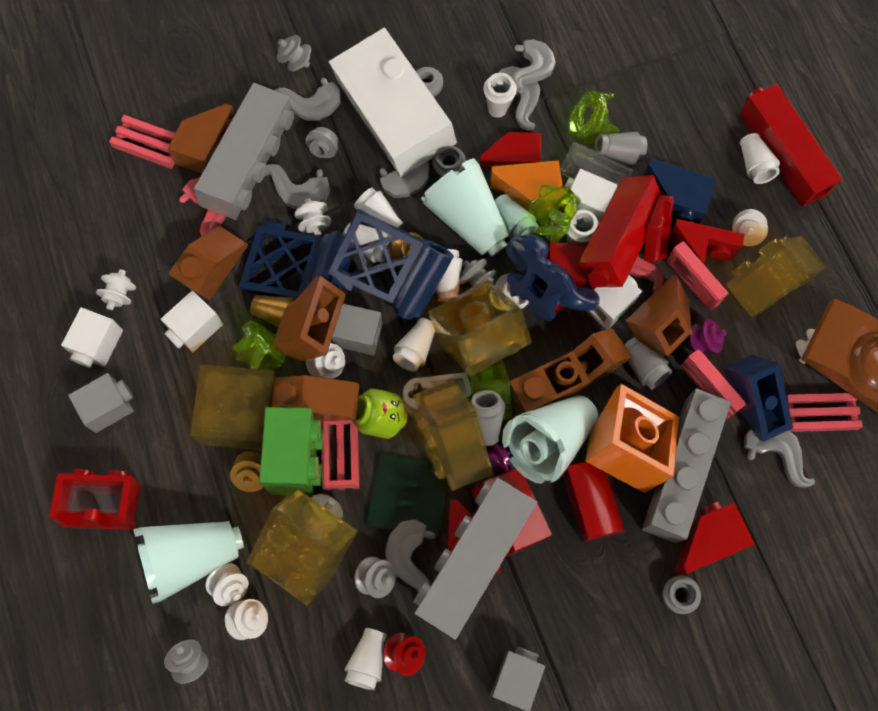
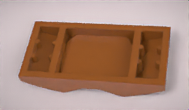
[801,299,878,413]

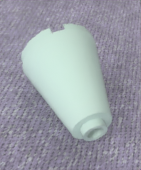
[420,158,509,257]
[502,395,598,484]
[133,521,244,604]

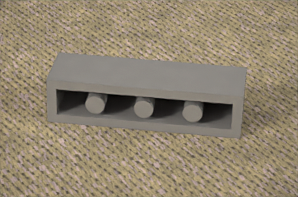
[194,83,294,220]
[642,389,731,543]
[413,477,537,640]

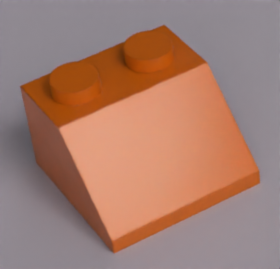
[585,384,680,493]

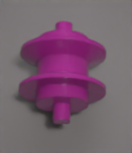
[686,319,727,357]
[472,443,513,479]

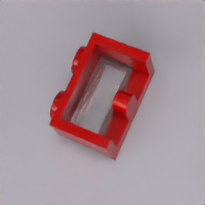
[49,469,140,530]

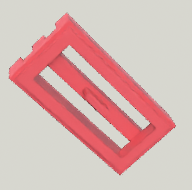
[109,115,175,169]
[666,241,729,311]
[680,350,746,420]
[786,393,863,432]
[322,420,360,491]

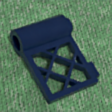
[328,209,454,320]
[238,221,355,298]

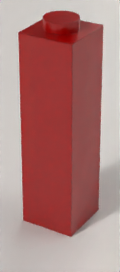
[739,84,842,207]
[578,175,662,288]

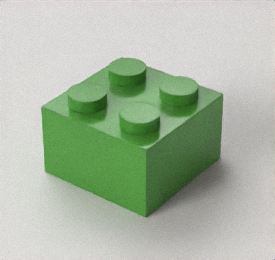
[260,407,324,496]

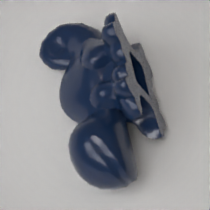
[506,234,600,321]

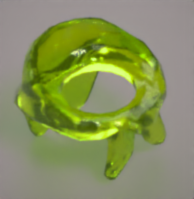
[569,90,620,143]
[529,185,581,243]
[232,321,288,375]

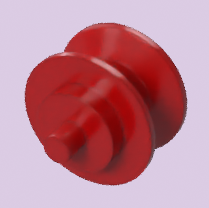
[383,633,425,676]

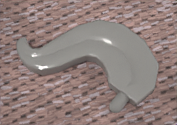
[512,39,556,93]
[498,66,541,131]
[275,78,341,121]
[379,161,429,198]
[264,164,331,210]
[744,429,815,488]
[385,519,435,592]

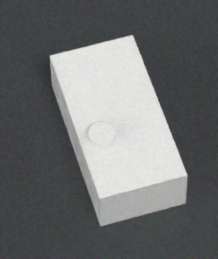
[328,27,457,177]

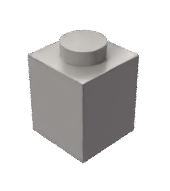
[332,304,383,355]
[68,373,134,433]
[490,646,546,711]

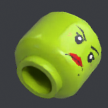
[353,389,408,439]

